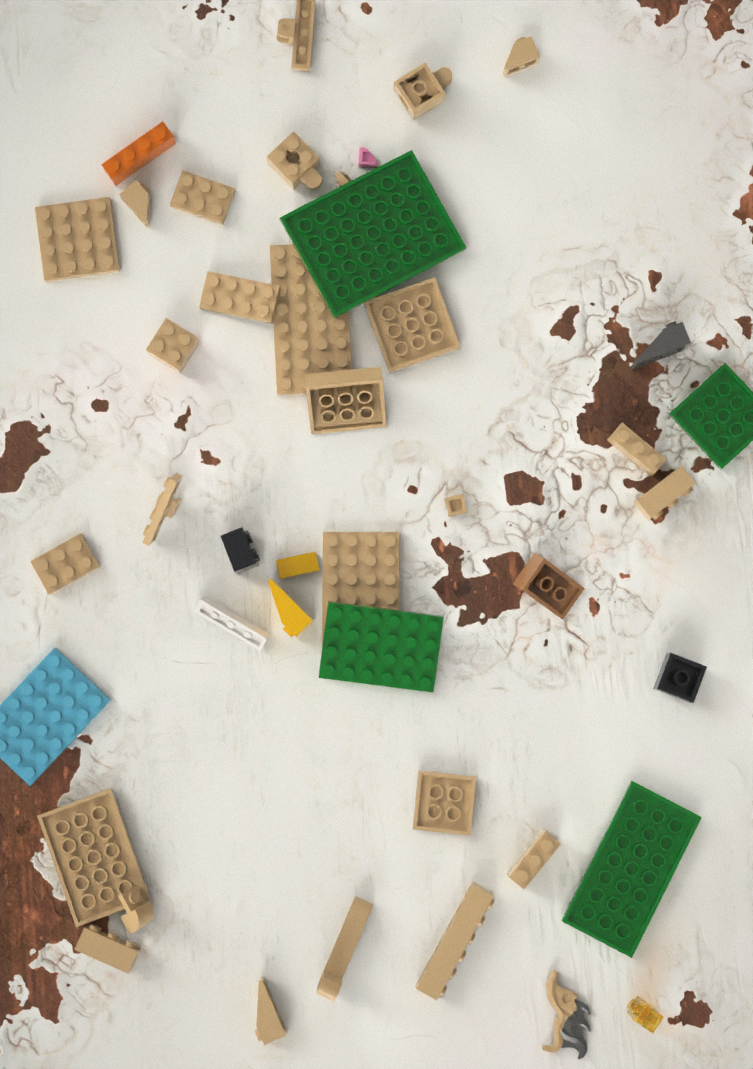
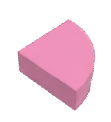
[358,147,377,168]

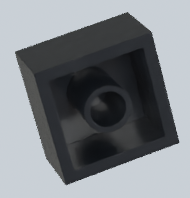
[220,527,260,574]
[653,652,707,703]

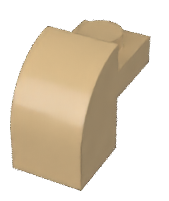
[118,885,154,934]

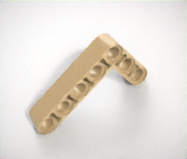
[316,896,373,1002]

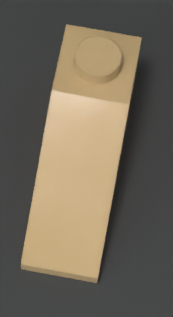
[255,977,287,1045]

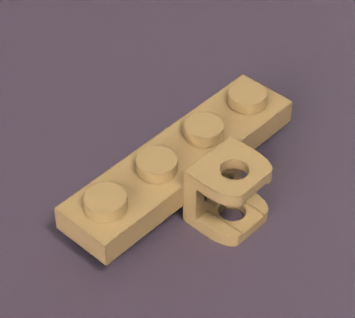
[276,0,316,72]
[142,472,183,546]

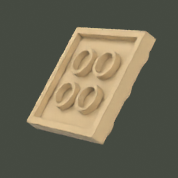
[412,770,477,836]

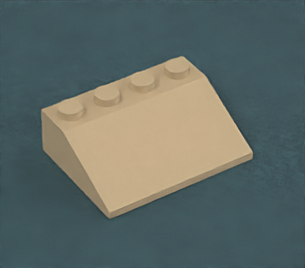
[305,367,387,434]

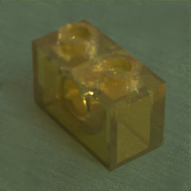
[627,995,664,1034]

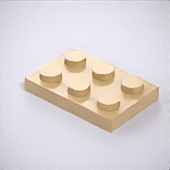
[170,170,236,225]
[30,533,100,595]

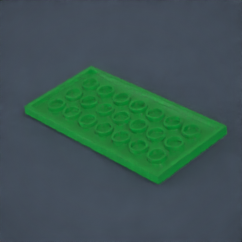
[561,781,702,958]

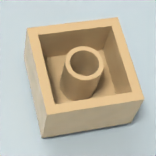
[146,318,200,374]

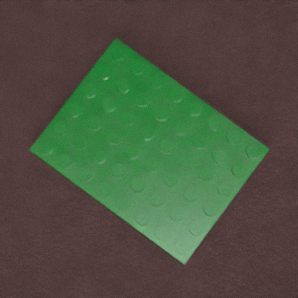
[279,150,467,319]

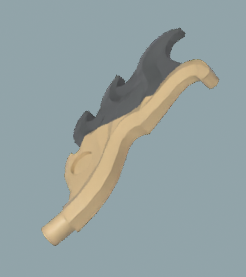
[542,970,591,1059]

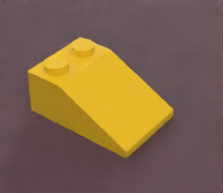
[268,579,314,638]

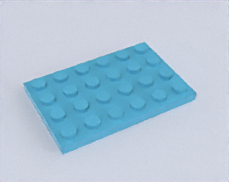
[0,648,111,786]

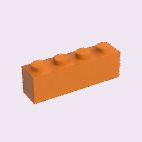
[101,121,176,186]

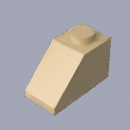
[503,36,540,77]
[119,180,151,227]

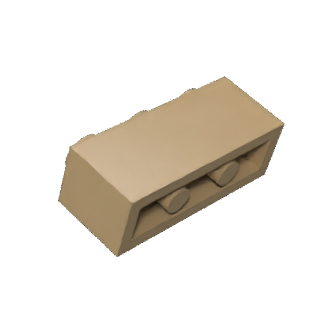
[607,423,666,476]
[634,465,696,520]
[507,829,561,890]
[74,924,141,974]

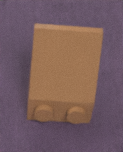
[513,553,585,620]

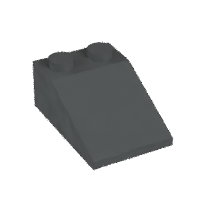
[630,321,691,371]

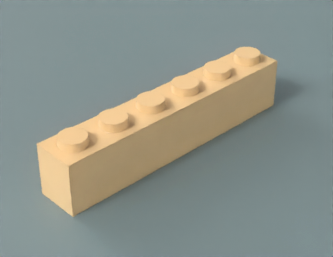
[415,882,495,1001]

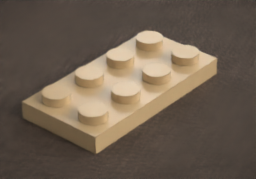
[199,271,281,324]

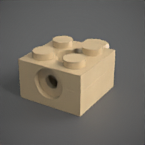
[393,62,452,121]
[266,131,323,191]

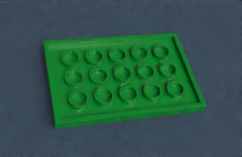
[318,601,444,692]

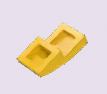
[275,552,320,579]

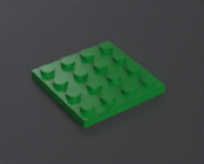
[669,363,753,470]

